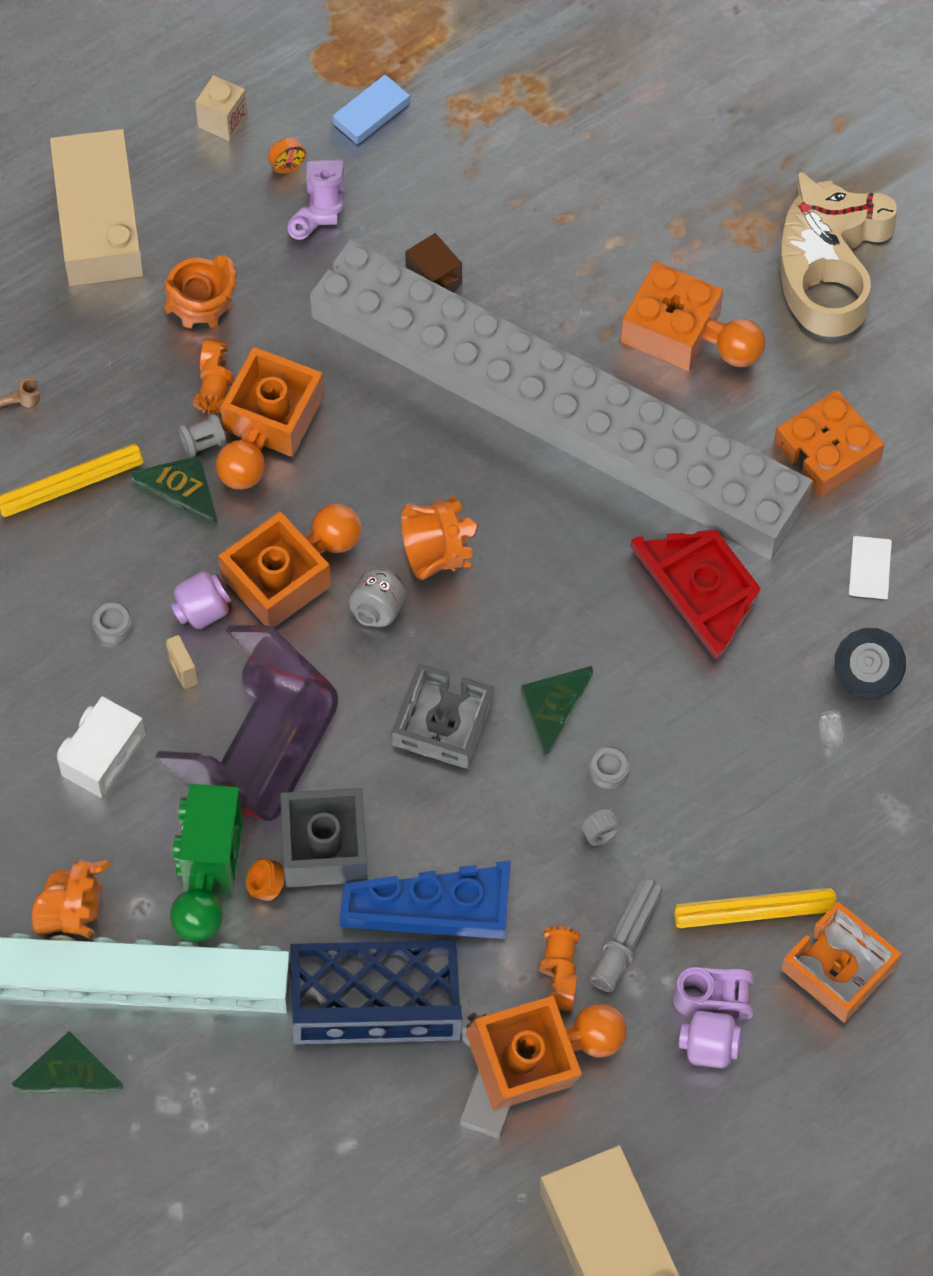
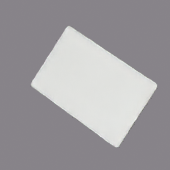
[849,536,892,600]

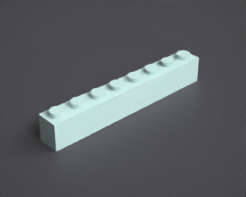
[0,933,291,1013]

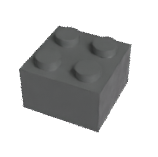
[280,788,368,888]

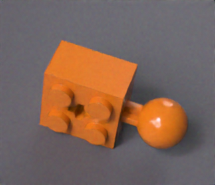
[621,261,766,371]
[216,347,324,490]
[218,503,362,631]
[465,996,627,1111]

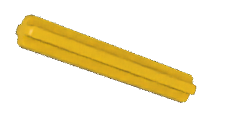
[0,444,143,517]
[674,888,837,928]

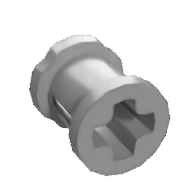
[178,413,226,458]

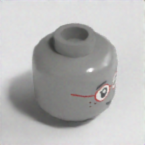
[348,569,407,627]

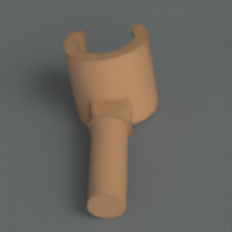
[0,377,40,408]

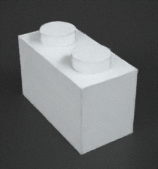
[57,696,146,798]

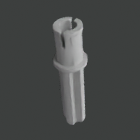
[590,878,662,992]

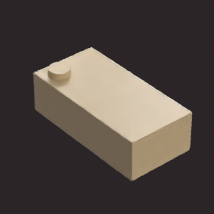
[50,129,144,286]
[539,1145,679,1276]

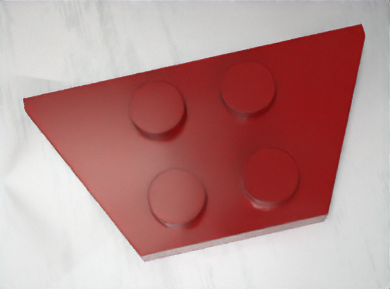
[630,529,761,660]

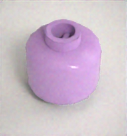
[171,571,232,630]
[679,1011,742,1069]

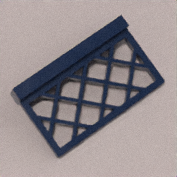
[290,940,462,1045]

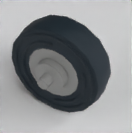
[834,628,906,699]

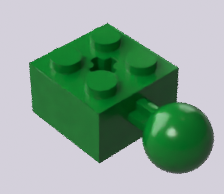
[170,783,244,942]

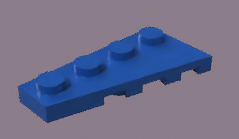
[340,860,511,939]

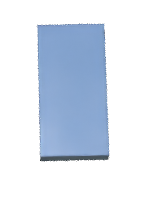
[332,75,410,145]

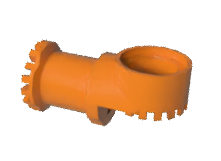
[193,338,235,415]
[538,925,581,1012]

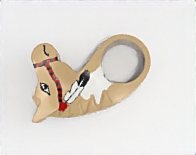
[780,172,897,337]

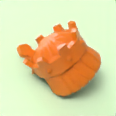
[163,255,237,329]
[401,495,479,580]
[31,860,110,939]

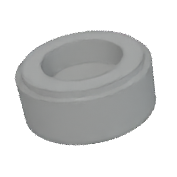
[92,602,133,643]
[589,746,629,789]

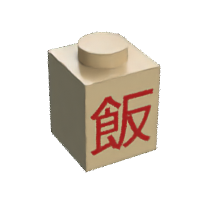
[195,75,248,141]

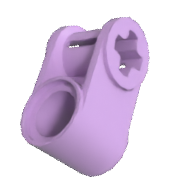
[307,160,345,216]
[672,967,754,1021]

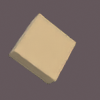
[165,635,198,689]

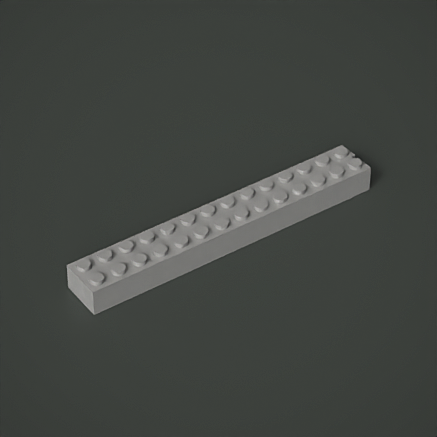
[310,239,813,561]

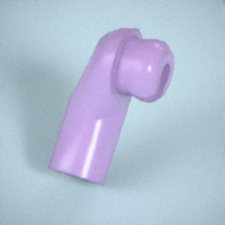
[287,207,337,240]

